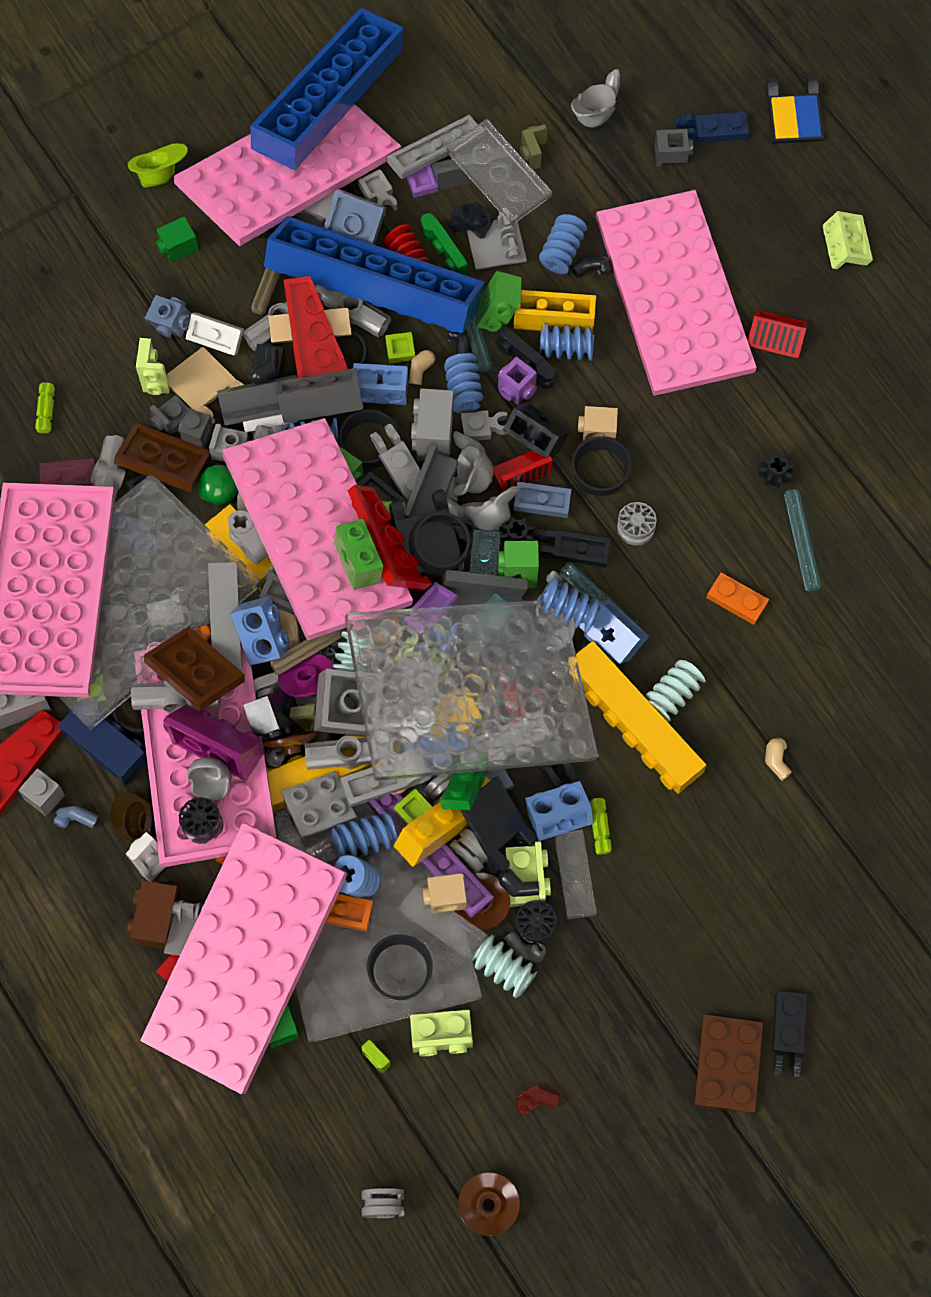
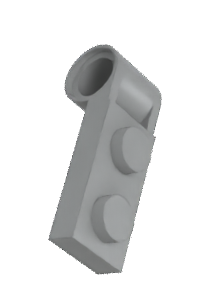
[340,749,432,808]

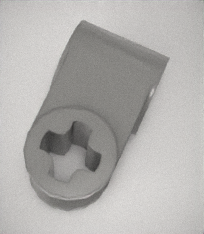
[228,510,268,565]

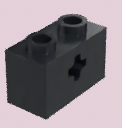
[503,402,571,458]
[243,692,298,740]

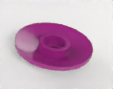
[278,654,334,697]

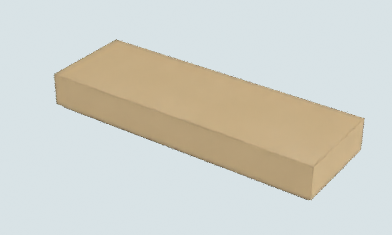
[268,308,351,344]

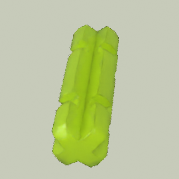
[35,382,55,434]
[590,798,612,855]

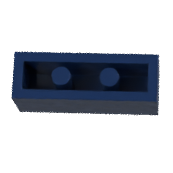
[58,700,147,785]

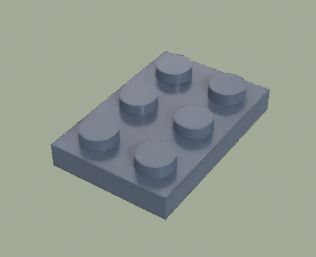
[324,189,387,245]

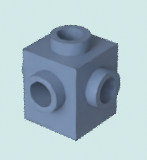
[144,295,192,338]

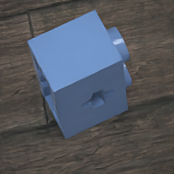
[579,599,649,664]

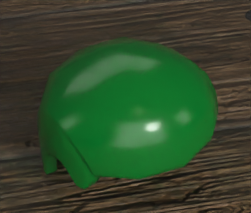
[197,465,239,506]

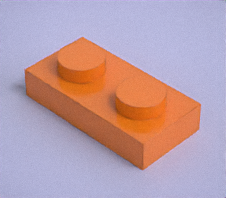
[706,572,769,625]
[325,894,373,932]

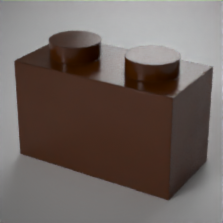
[127,881,180,949]

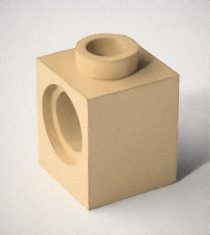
[578,406,618,442]
[422,873,467,914]

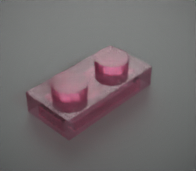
[40,458,96,486]

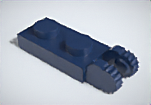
[675,112,749,143]

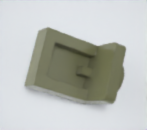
[520,125,548,170]
[289,703,331,747]

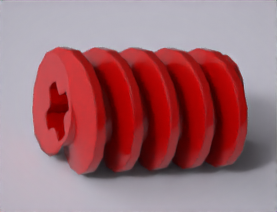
[383,224,430,263]

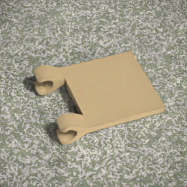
[167,347,244,424]

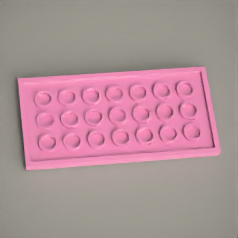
[174,104,401,246]
[596,190,757,396]
[222,418,413,641]
[0,483,115,698]
[134,641,277,868]
[140,823,348,1094]

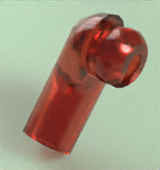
[515,1086,560,1114]

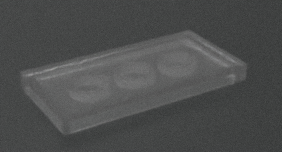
[446,119,553,225]

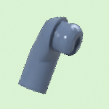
[54,805,98,828]

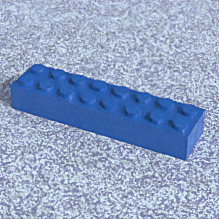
[251,8,404,170]
[264,216,484,333]

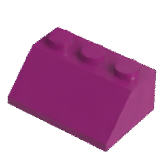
[163,704,264,782]

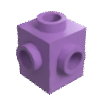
[498,357,537,405]

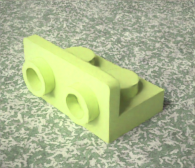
[823,211,873,269]
[136,338,170,395]
[505,841,551,907]
[410,1010,473,1057]

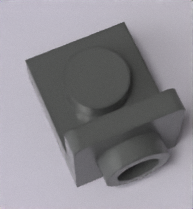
[149,395,190,436]

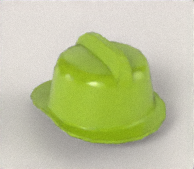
[128,144,188,188]

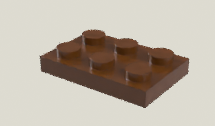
[114,423,211,492]
[144,626,245,711]
[694,1015,763,1114]

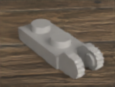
[370,424,421,501]

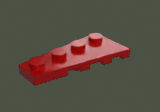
[284,276,348,378]
[348,485,432,590]
[0,710,62,816]

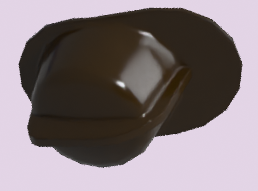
[110,791,157,843]

